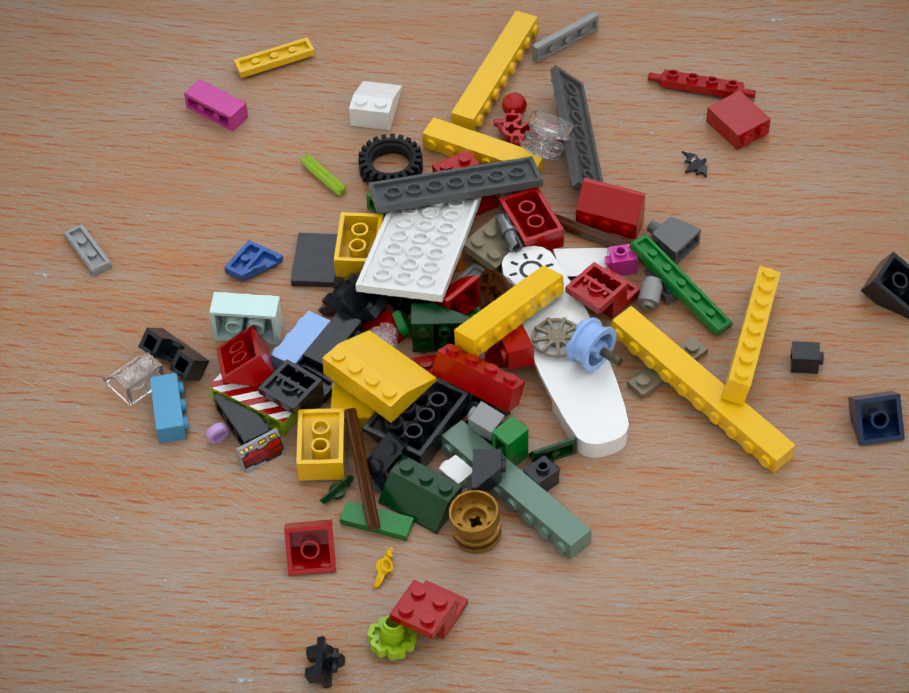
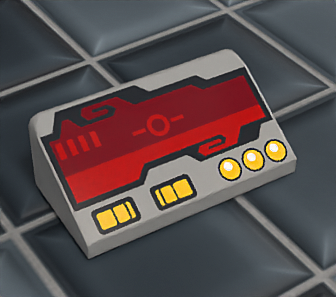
[236,428,286,473]

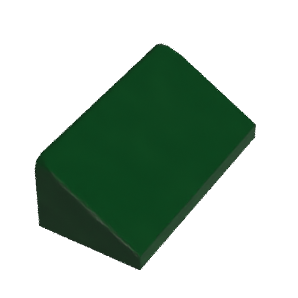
[528,437,577,463]

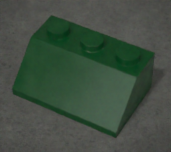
[378,455,462,534]

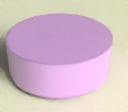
[205,423,229,444]

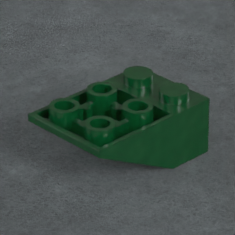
[411,303,471,353]

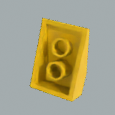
[296,408,345,481]

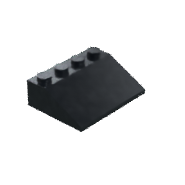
[362,377,470,466]

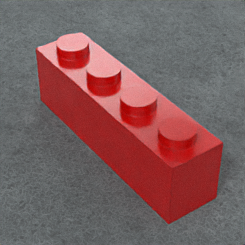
[432,344,525,412]

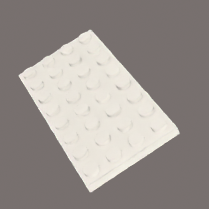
[356,197,482,302]

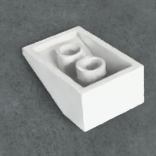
[349,81,402,130]

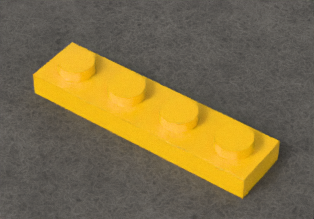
[234,37,315,78]

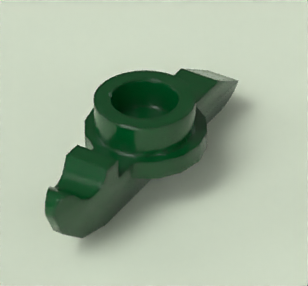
[320,476,354,504]

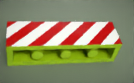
[209,373,298,436]

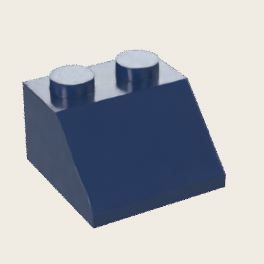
[848,391,905,445]

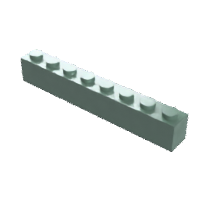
[441,420,592,560]

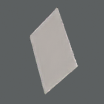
[553,248,608,277]

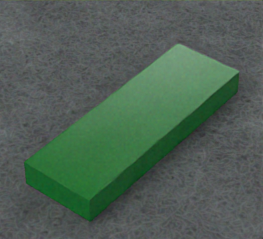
[340,501,414,541]

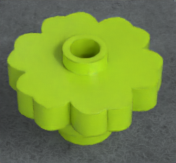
[367,615,417,660]

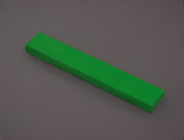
[629,234,733,337]

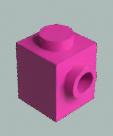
[604,244,638,276]

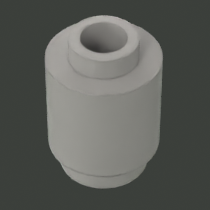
[637,276,663,310]

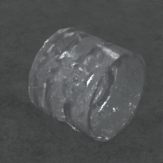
[521,110,574,161]

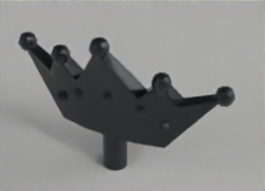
[682,151,707,177]

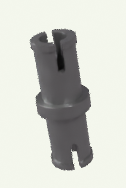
[495,213,523,253]

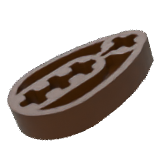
[479,269,515,310]

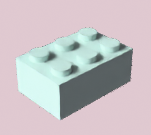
[209,292,283,345]

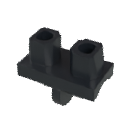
[304,636,346,688]

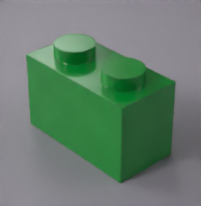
[492,416,528,466]

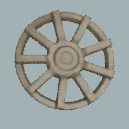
[532,317,577,358]

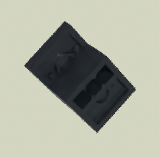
[318,270,392,325]
[258,359,334,414]

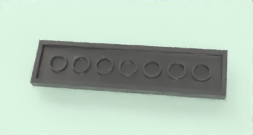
[550,65,603,192]
[368,156,543,214]

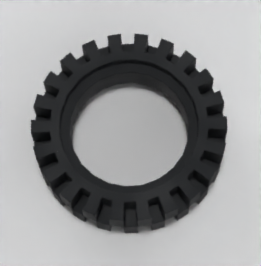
[358,134,423,187]

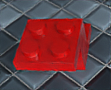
[565,262,640,319]
[389,580,468,640]

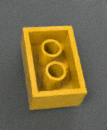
[334,212,384,278]

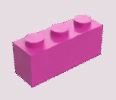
[184,79,248,131]

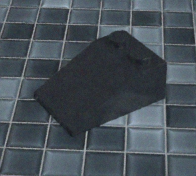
[860,252,909,319]

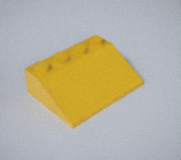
[322,330,437,423]

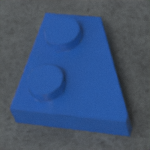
[224,240,283,281]

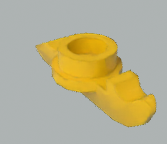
[373,547,393,588]

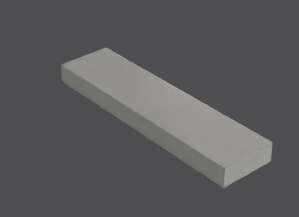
[532,11,599,63]

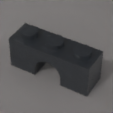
[138,328,209,380]

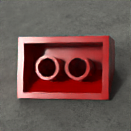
[576,178,646,240]
[499,187,564,251]
[216,325,274,387]

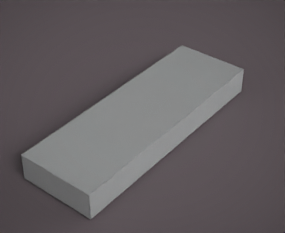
[63,224,112,277]

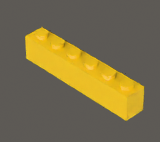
[422,118,545,174]
[454,265,564,356]

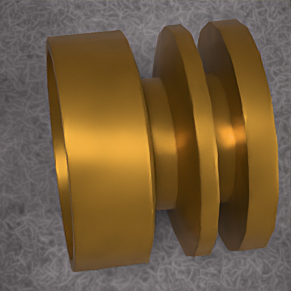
[449,490,502,554]

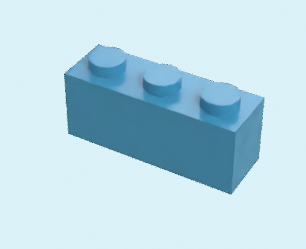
[150,373,189,444]

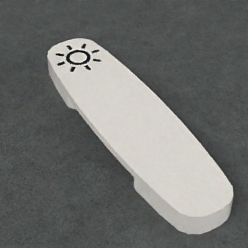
[502,246,629,458]

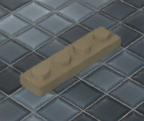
[627,336,708,400]

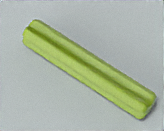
[301,154,346,196]

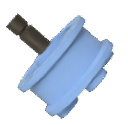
[565,317,623,372]

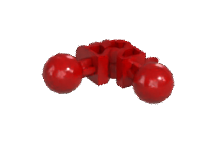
[493,92,564,151]

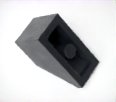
[471,449,506,493]

